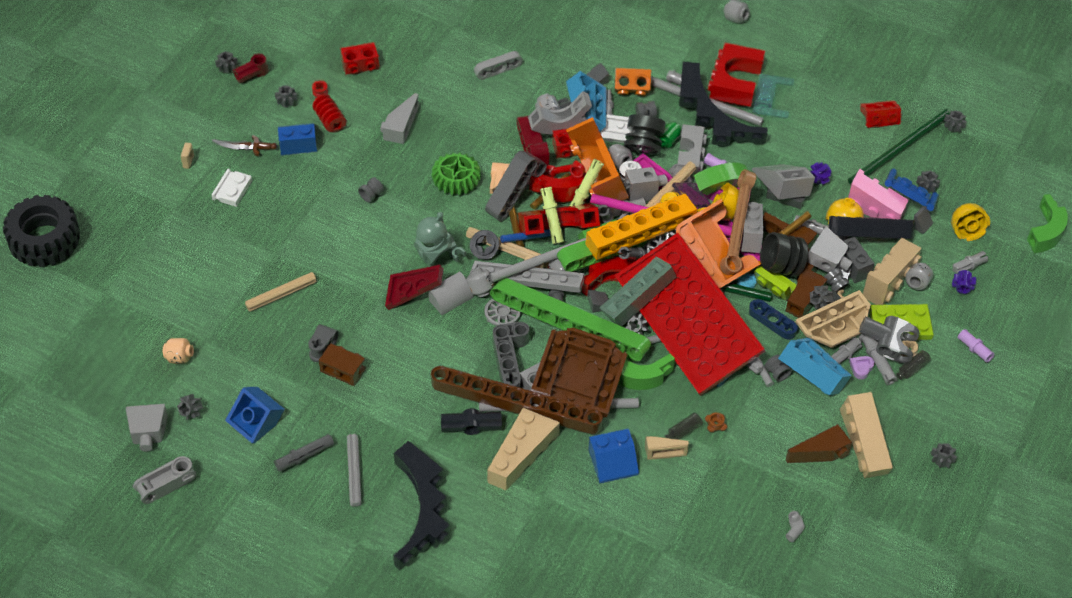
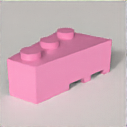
[848,169,909,219]

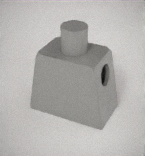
[624,167,668,201]
[807,227,852,273]
[126,404,168,451]

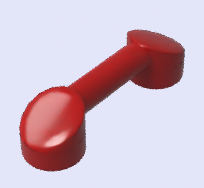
[543,160,585,178]

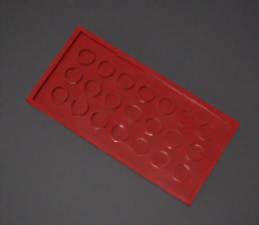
[614,232,765,396]

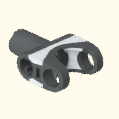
[859,316,920,363]

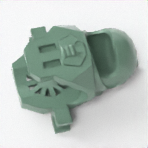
[414,212,466,267]

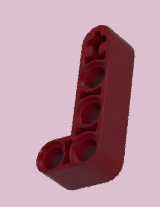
[516,115,549,166]

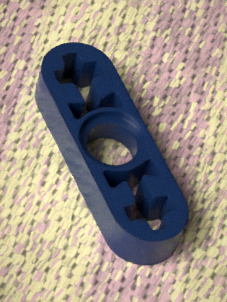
[749,299,798,340]

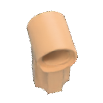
[490,162,509,194]

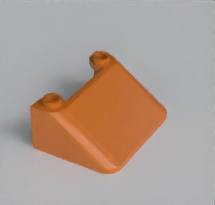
[676,198,761,288]

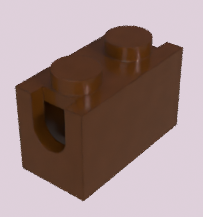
[319,343,366,386]

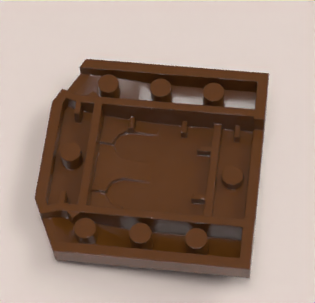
[531,328,627,417]

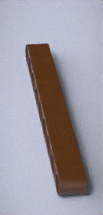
[431,366,603,434]

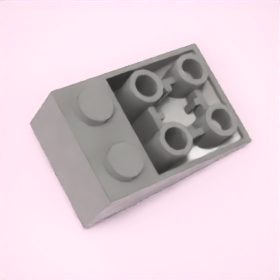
[752,164,815,200]

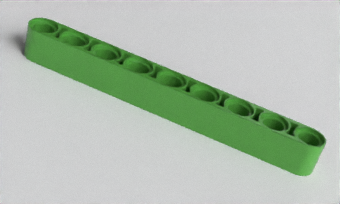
[490,278,651,361]

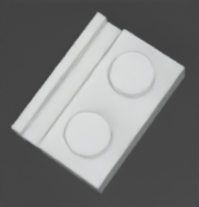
[601,114,634,143]
[212,169,252,207]

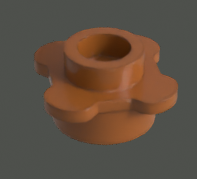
[705,412,727,432]

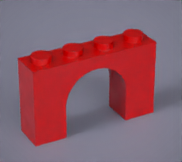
[708,43,765,107]
[518,203,600,235]

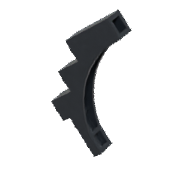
[679,62,768,147]
[393,440,451,570]

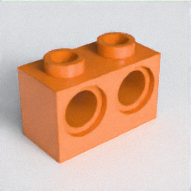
[614,68,651,96]

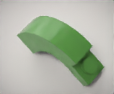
[694,163,747,195]
[1027,194,1068,254]
[618,354,675,390]

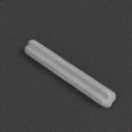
[347,434,361,507]

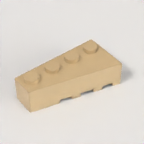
[863,238,922,305]
[488,408,560,490]

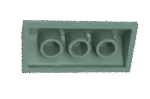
[600,257,676,327]

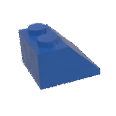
[278,123,317,155]
[225,387,285,444]
[588,429,639,484]

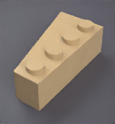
[840,392,893,478]

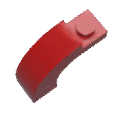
[529,172,586,202]
[582,256,636,296]

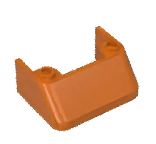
[566,117,629,201]

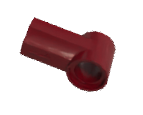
[233,53,269,83]

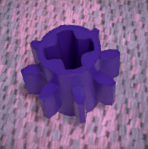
[810,162,832,185]
[952,270,976,294]

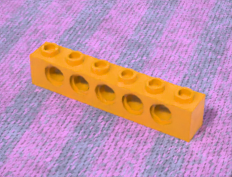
[585,194,697,260]

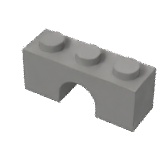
[677,124,707,179]
[742,202,763,253]

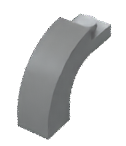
[528,91,592,134]

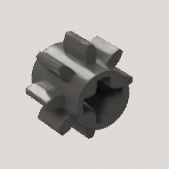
[215,51,238,73]
[275,85,297,107]
[944,110,967,132]
[916,171,940,193]
[809,286,833,309]
[177,394,203,420]
[931,443,957,468]

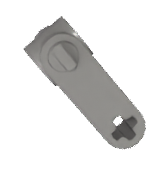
[133,456,196,504]

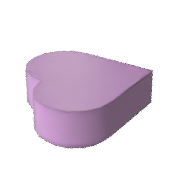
[849,356,874,379]

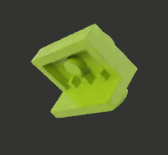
[754,266,796,301]

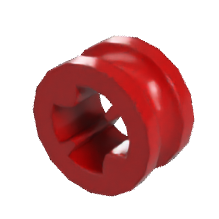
[312,80,328,97]

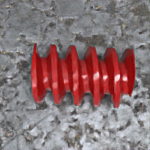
[312,94,347,132]

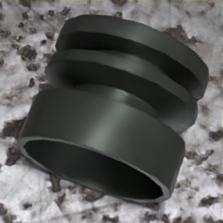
[623,114,666,154]
[760,232,808,277]

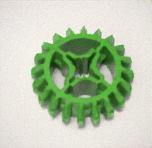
[432,152,481,196]

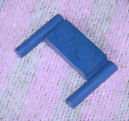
[885,169,939,211]

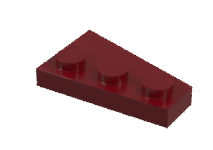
[385,265,444,310]

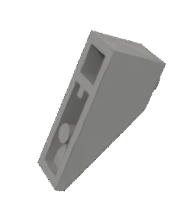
[381,93,419,144]

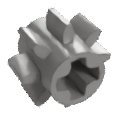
[625,314,649,335]

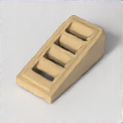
[645,436,689,460]

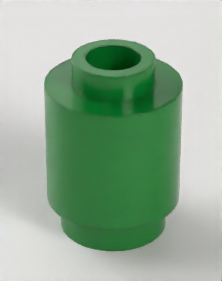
[657,122,681,148]

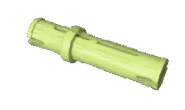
[569,159,604,206]
[540,187,564,244]

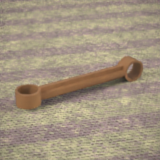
[720,169,756,275]

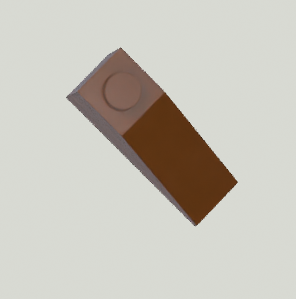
[786,424,852,463]

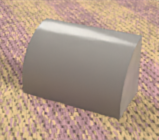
[428,271,473,315]

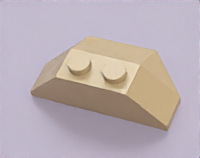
[795,290,871,348]

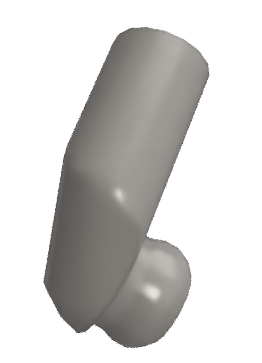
[785,511,805,542]

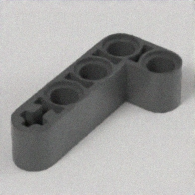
[485,150,547,222]
[493,322,529,388]

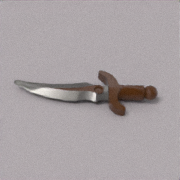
[212,135,277,156]

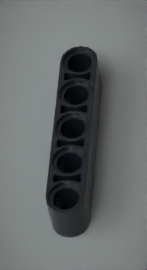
[828,216,915,239]

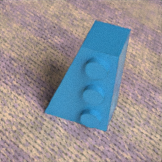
[566,71,606,131]
[778,338,852,395]

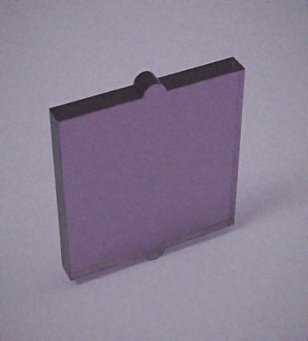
[672,181,711,209]

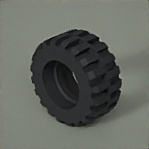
[3,195,80,267]

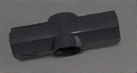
[441,408,502,435]

